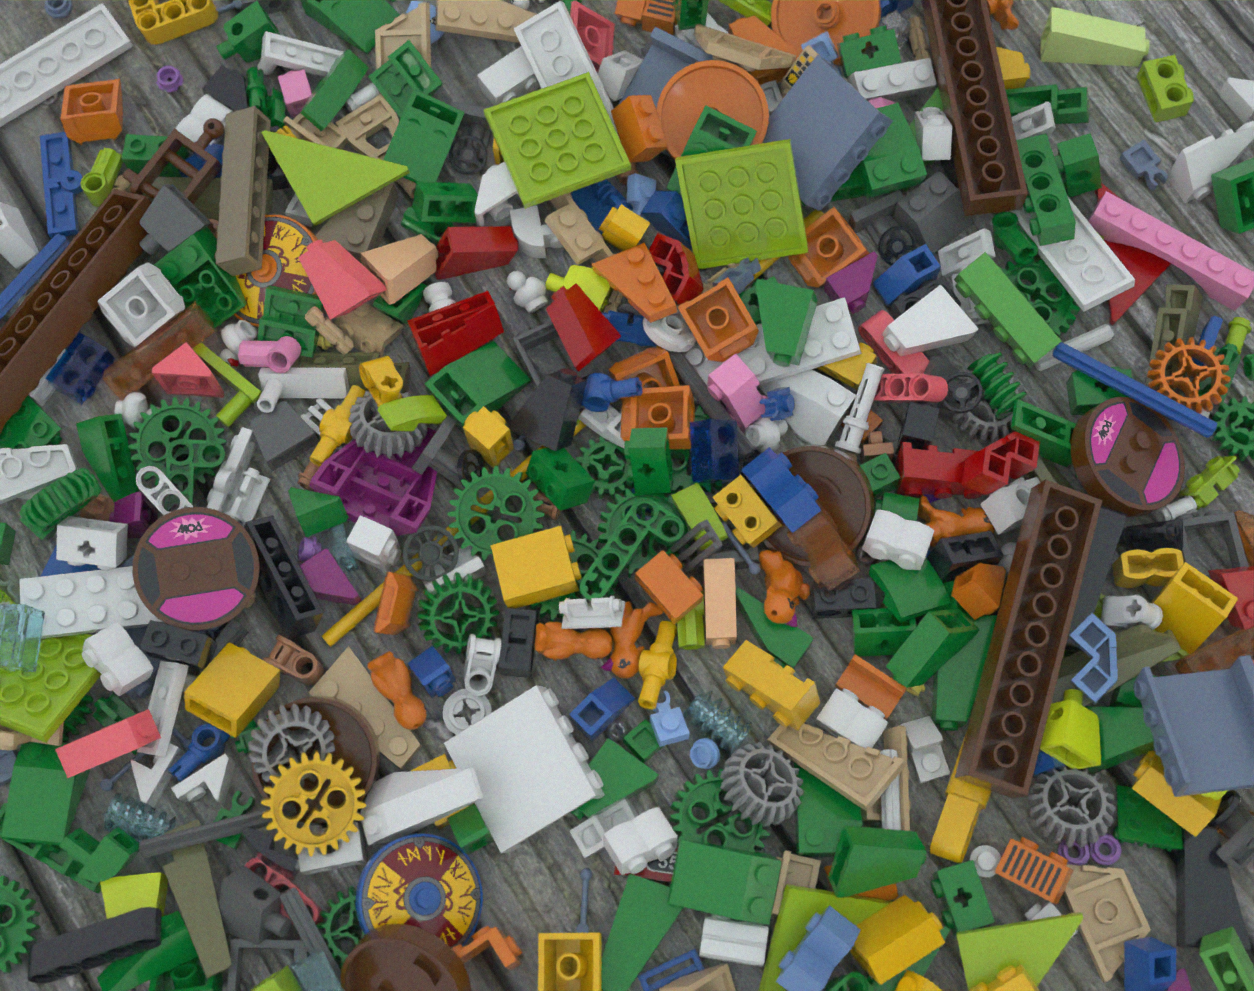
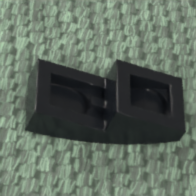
[241,826,300,880]

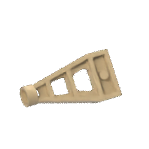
[335,94,416,198]

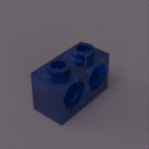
[45,332,116,405]
[690,419,739,483]

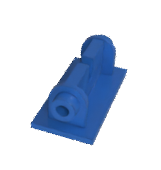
[603,310,656,347]

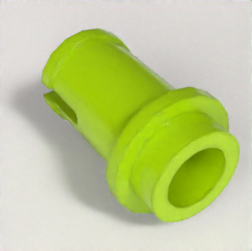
[1223,317,1252,355]

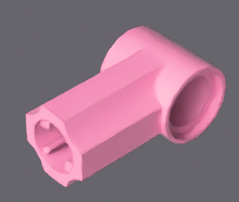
[238,336,301,373]

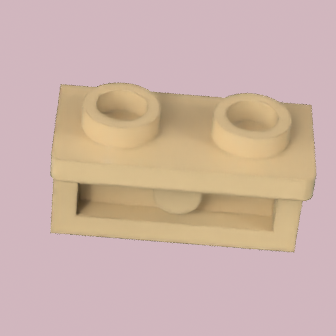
[283,113,348,150]
[335,303,403,357]
[771,850,821,918]

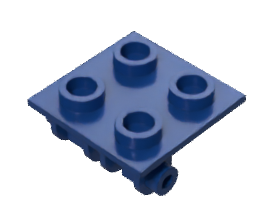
[571,179,633,235]

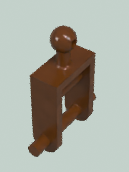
[122,118,224,205]

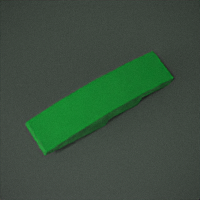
[0,802,101,894]

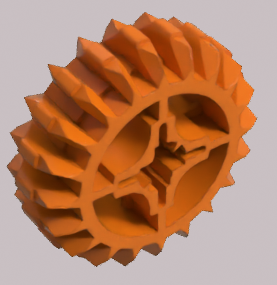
[1147,337,1231,414]

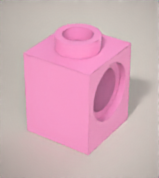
[278,69,312,118]

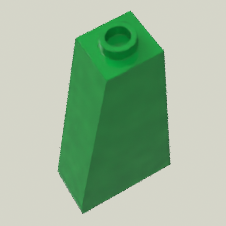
[932,613,997,731]
[601,873,685,991]

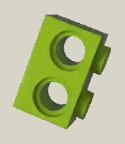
[1136,54,1194,123]

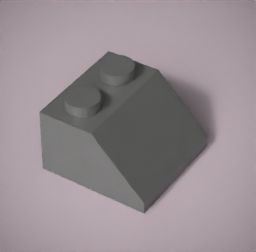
[893,170,973,255]

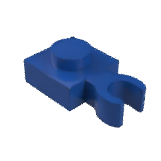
[759,387,794,421]

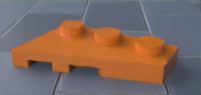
[592,243,678,323]

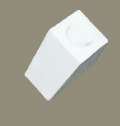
[882,285,978,356]

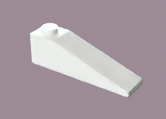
[1168,121,1254,203]
[757,369,856,446]
[360,768,483,845]

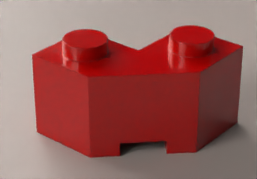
[649,233,704,306]
[962,431,1040,495]

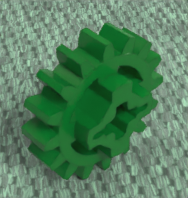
[1211,396,1254,461]
[576,436,634,499]

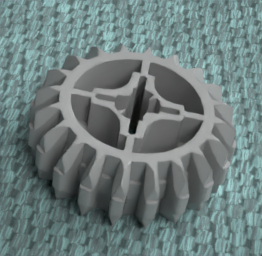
[948,369,1028,443]
[349,391,428,459]
[248,703,335,787]
[720,742,804,827]
[1028,766,1116,848]

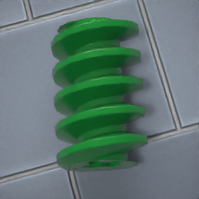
[967,352,1027,419]

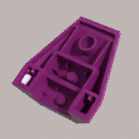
[309,427,437,536]

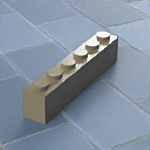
[215,106,271,276]

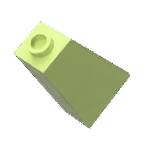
[1040,8,1150,67]

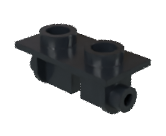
[1119,519,1183,553]

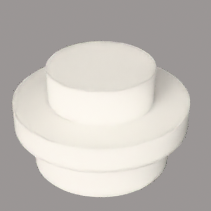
[969,845,1001,878]

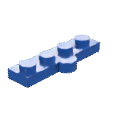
[39,132,83,239]

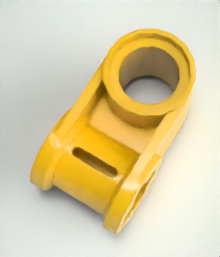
[359,355,403,407]

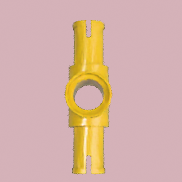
[309,385,365,467]
[638,621,677,710]

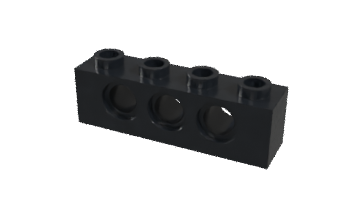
[244,515,324,639]

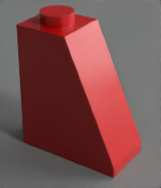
[435,226,518,280]
[546,283,621,372]

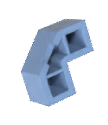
[1070,613,1118,705]
[776,906,861,991]

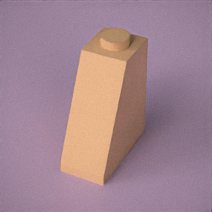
[361,234,438,305]
[702,558,737,649]

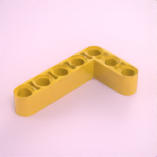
[128,0,218,45]

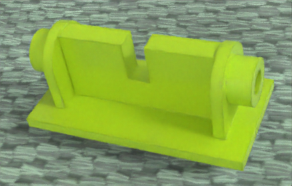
[1178,455,1240,510]

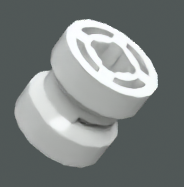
[423,282,456,312]

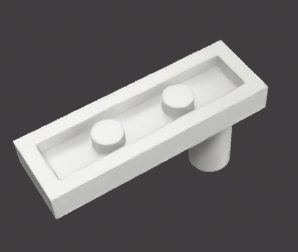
[258,32,344,77]
[257,367,350,413]
[137,661,198,757]

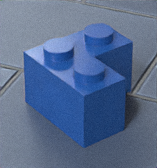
[741,447,821,533]

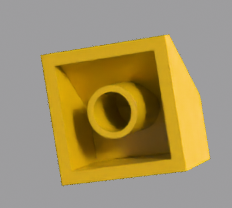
[538,933,602,991]

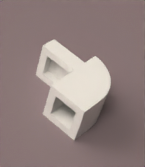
[510,205,563,258]

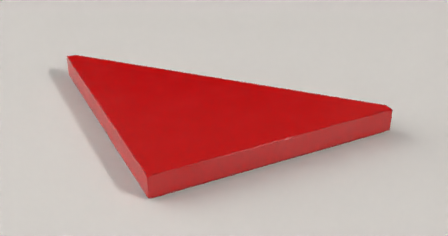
[1095,183,1172,326]

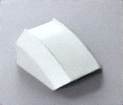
[97,263,185,348]

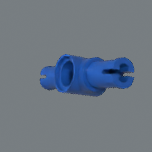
[581,373,643,412]
[168,723,230,782]

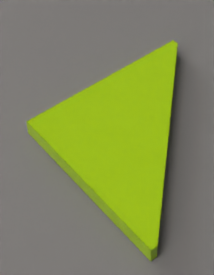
[261,130,410,226]
[758,884,893,991]
[957,912,1083,991]

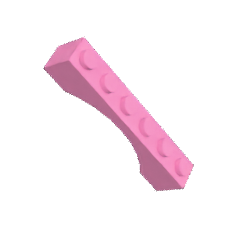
[1088,191,1254,311]

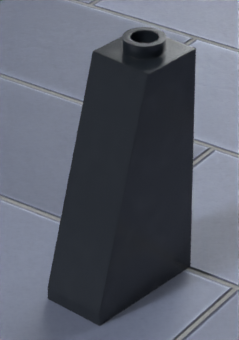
[1176,826,1251,951]

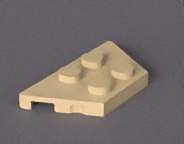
[375,2,431,70]
[693,24,797,71]
[1063,864,1151,983]

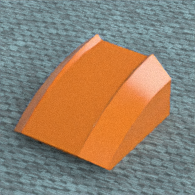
[60,79,123,145]
[788,207,870,288]
[678,277,759,362]
[608,347,680,404]
[620,385,695,449]
[373,571,419,635]

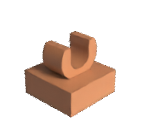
[860,431,894,465]
[79,494,114,521]

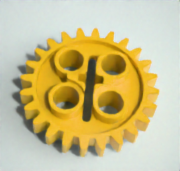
[261,751,366,856]

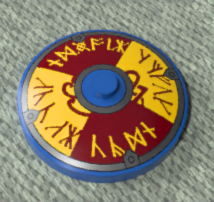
[356,834,483,948]

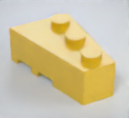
[723,640,820,731]

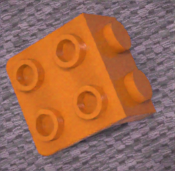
[452,926,523,970]

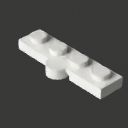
[207,427,258,513]

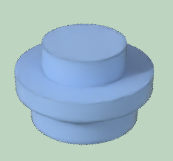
[690,738,720,769]

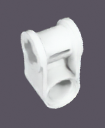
[1101,595,1163,633]
[464,634,501,696]

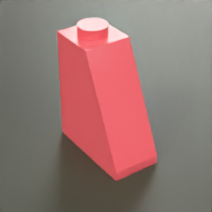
[298,239,387,320]
[55,709,161,778]

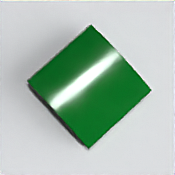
[368,40,443,118]
[257,285,324,358]
[868,557,951,622]

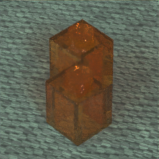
[787,500,860,591]

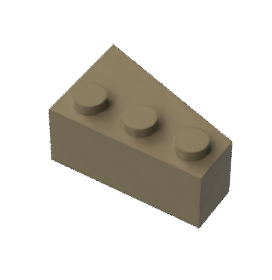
[315,182,398,263]

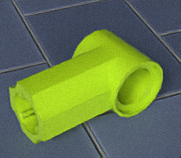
[80,147,123,207]
[677,591,705,650]

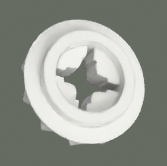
[443,689,492,735]

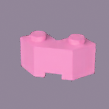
[707,353,768,435]

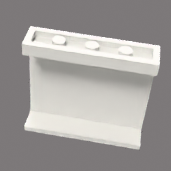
[444,685,605,853]

